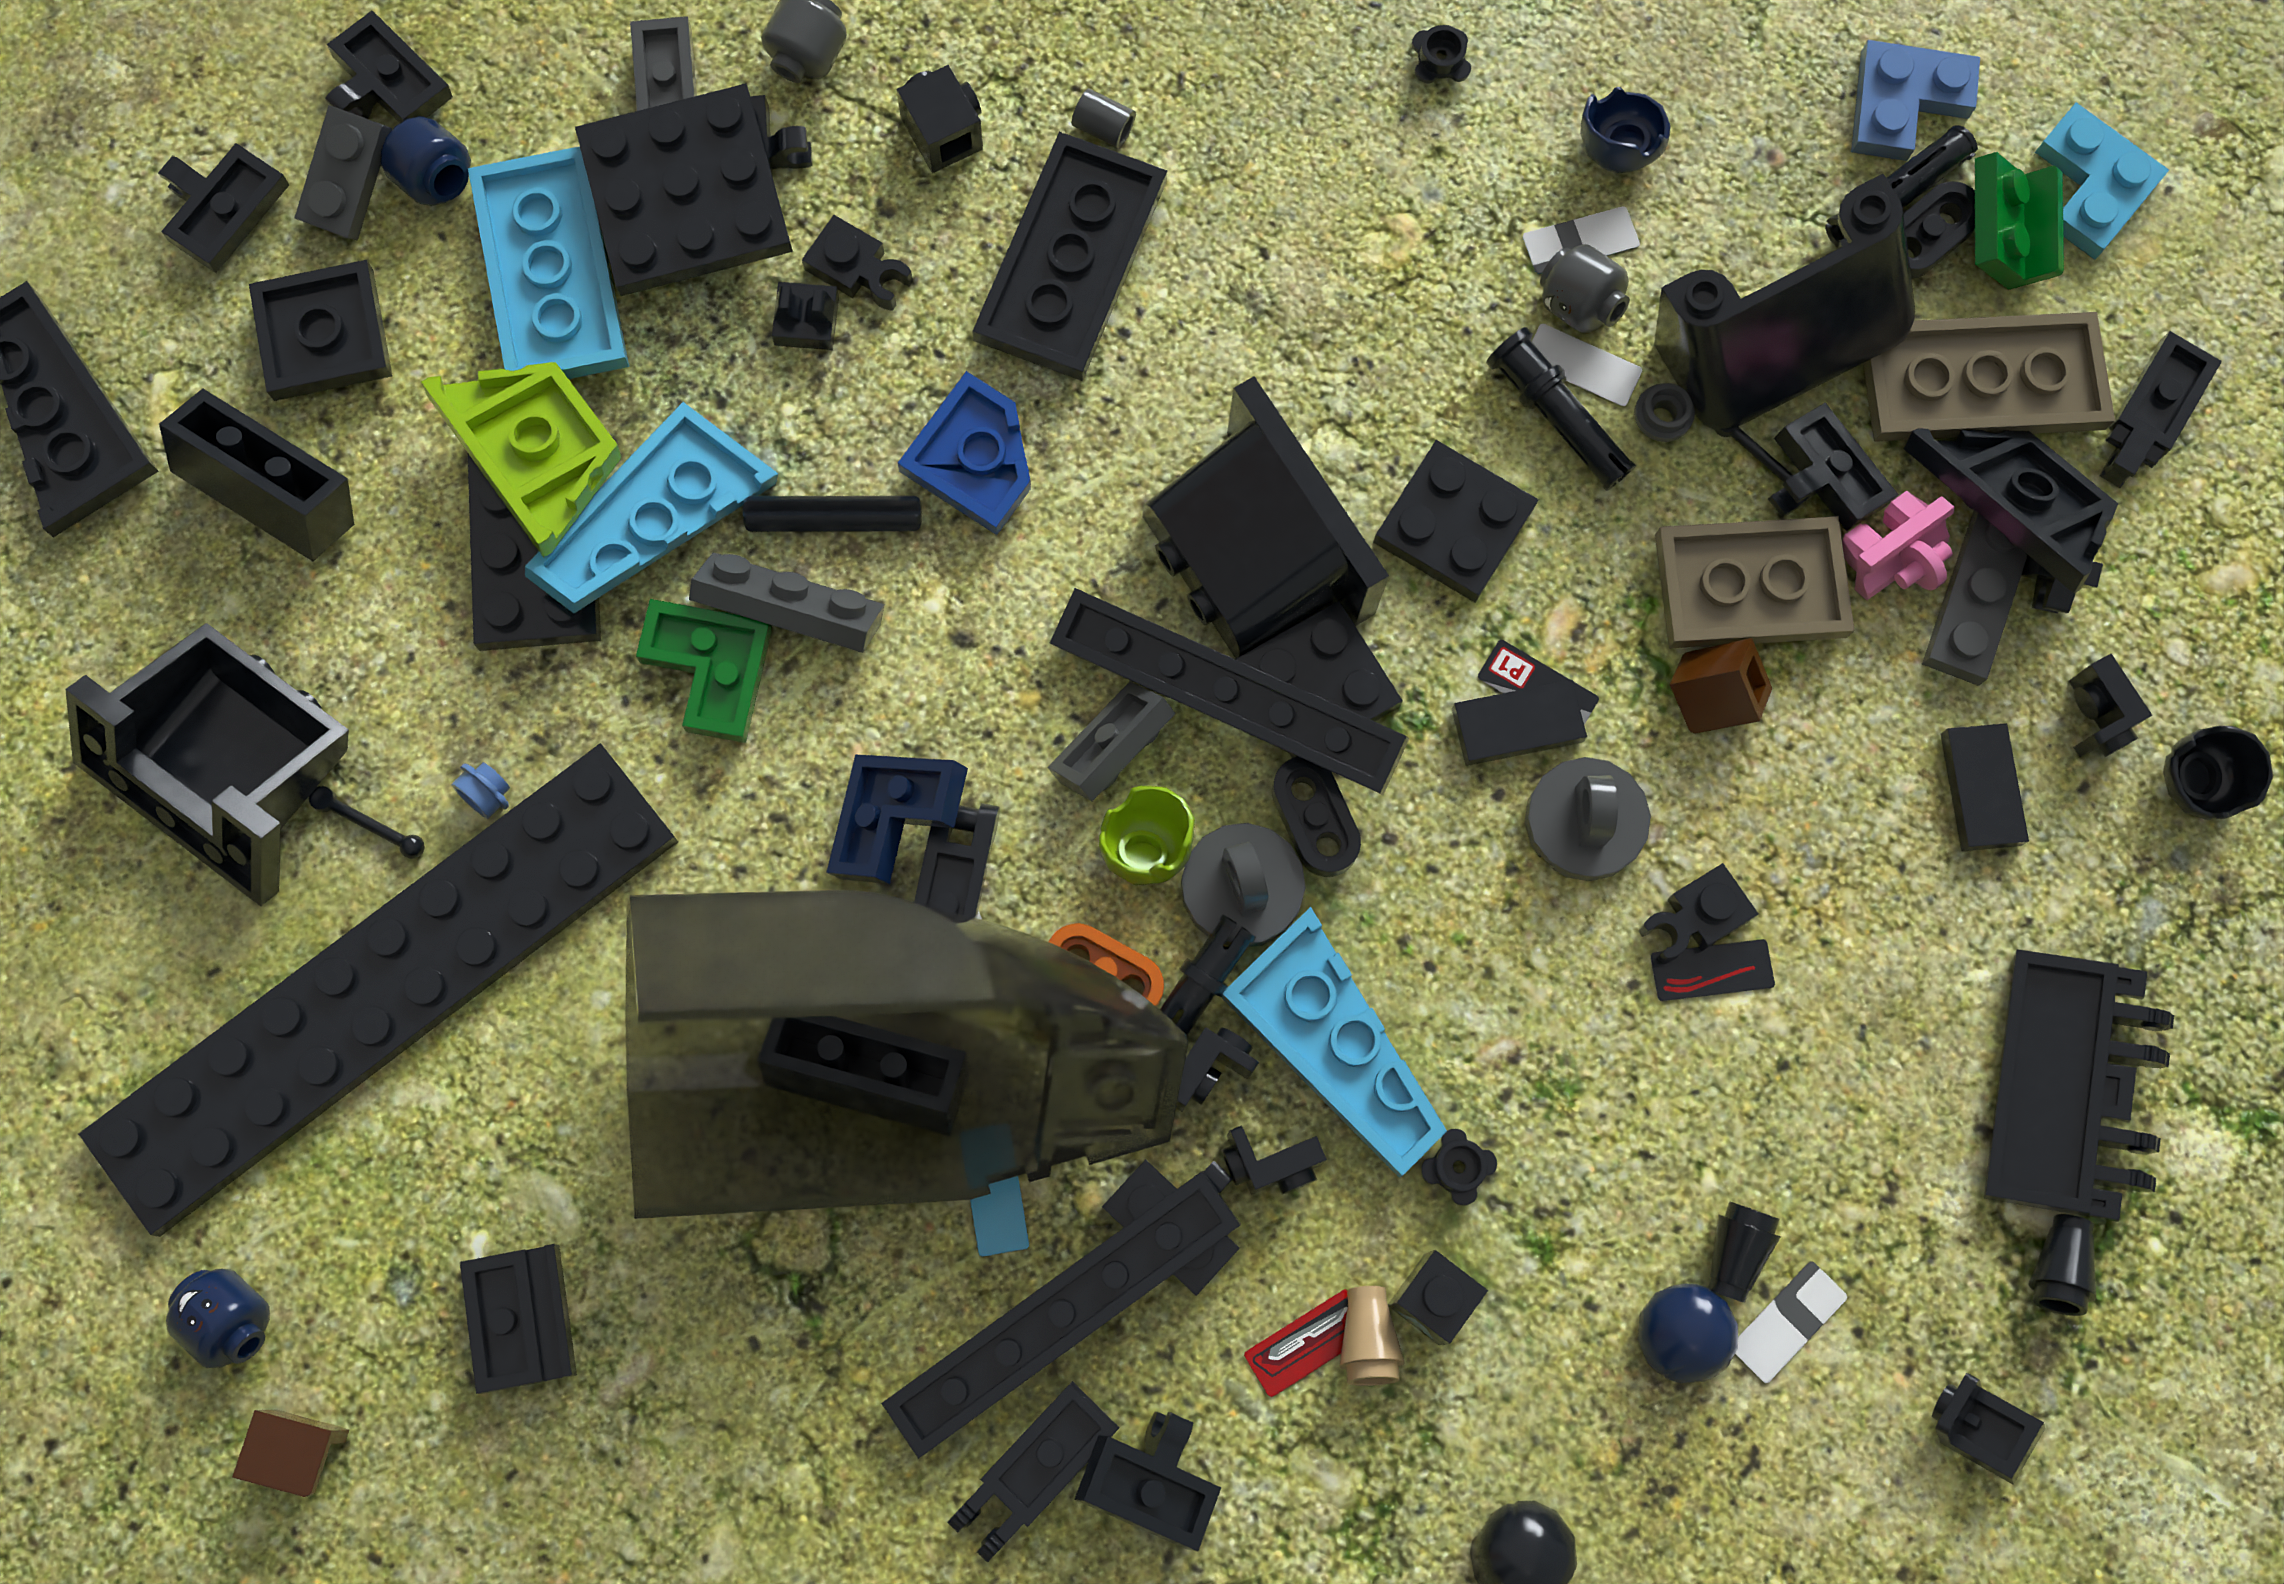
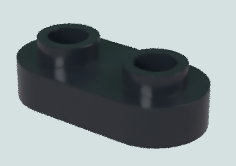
[1904,181,1975,279]
[1272,757,1361,877]

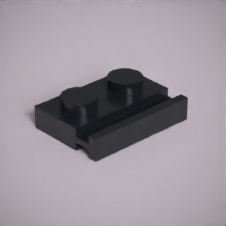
[460,1244,577,1394]

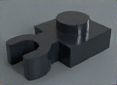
[802,215,913,310]
[1639,863,1759,964]

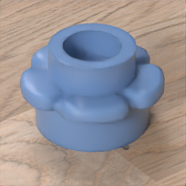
[451,762,510,819]

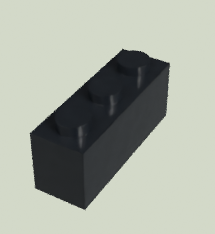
[159,388,355,561]
[757,1001,969,1136]

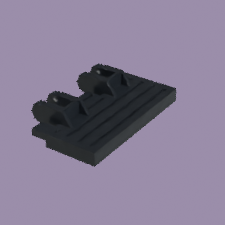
[1984,949,2174,1222]

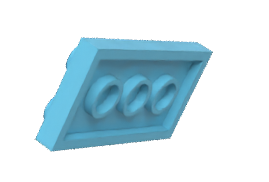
[468,146,629,379]

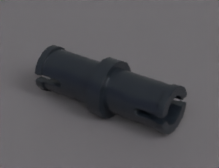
[1152,914,1256,1041]

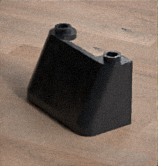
[1654,174,1915,430]

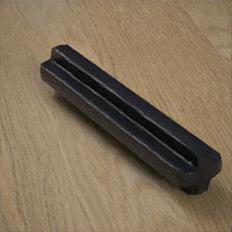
[743,496,922,532]

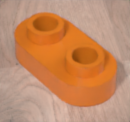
[1046,923,1164,1020]

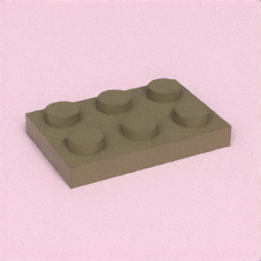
[1655,516,1855,649]

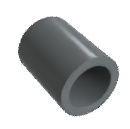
[1071,88,1136,149]

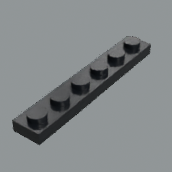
[1050,588,1409,795]
[881,1171,1241,1459]

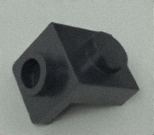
[1221,1125,1327,1195]
[1932,1373,2045,1485]

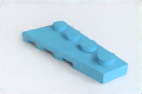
[525,402,778,613]
[1221,907,1447,1178]

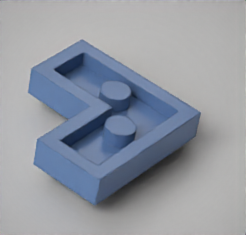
[1851,40,1980,161]

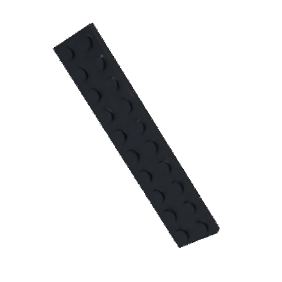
[78,743,678,1237]

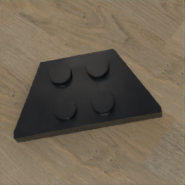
[1904,428,2118,593]

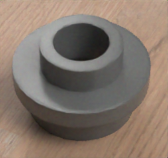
[1634,383,1695,442]

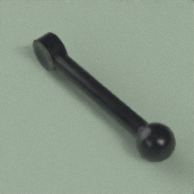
[1715,427,1793,482]
[309,786,425,859]

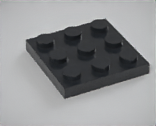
[575,83,793,296]

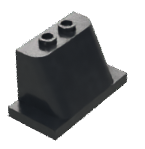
[1142,376,1389,659]
[65,623,349,907]

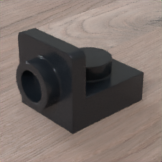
[2069,653,2153,757]
[1161,1027,1259,1112]

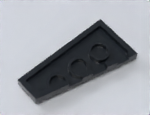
[0,281,159,538]

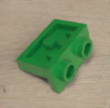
[1975,152,2064,290]

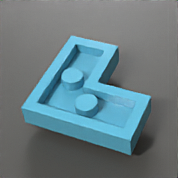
[2035,102,2169,260]

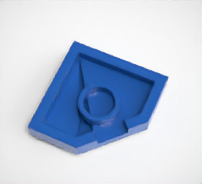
[897,371,1031,535]

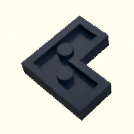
[826,754,968,884]

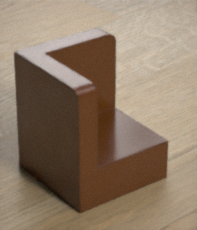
[1669,638,1773,734]
[232,1410,349,1497]

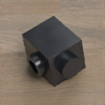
[896,65,983,174]

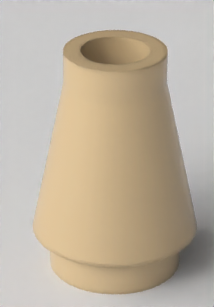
[1340,1286,1405,1386]

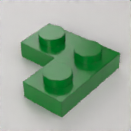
[636,599,773,743]

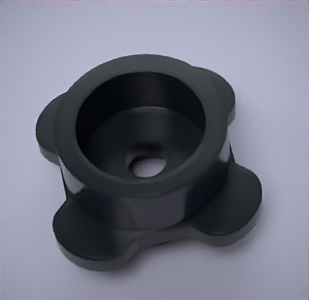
[1412,25,1471,84]
[1421,1129,1497,1206]

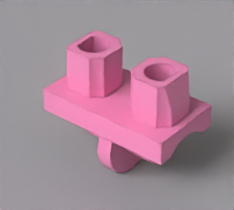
[1842,491,1955,600]

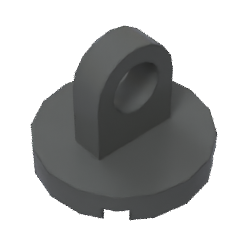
[1525,757,1651,881]
[1181,823,1306,947]

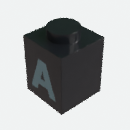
[1388,1250,1489,1345]

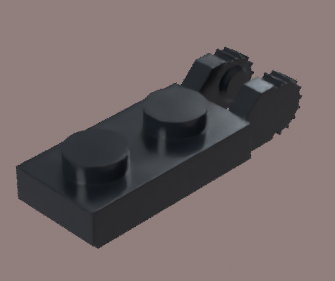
[947,1381,1120,1562]

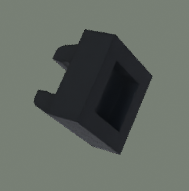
[772,282,839,350]
[2021,555,2103,614]

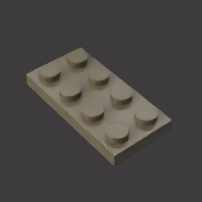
[1863,312,2115,442]

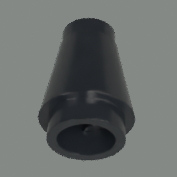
[1708,1201,1781,1303]
[2028,1214,2096,1316]

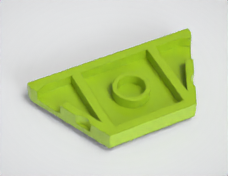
[421,362,622,558]

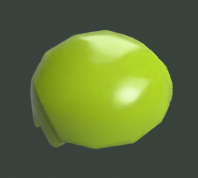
[1099,785,1195,886]

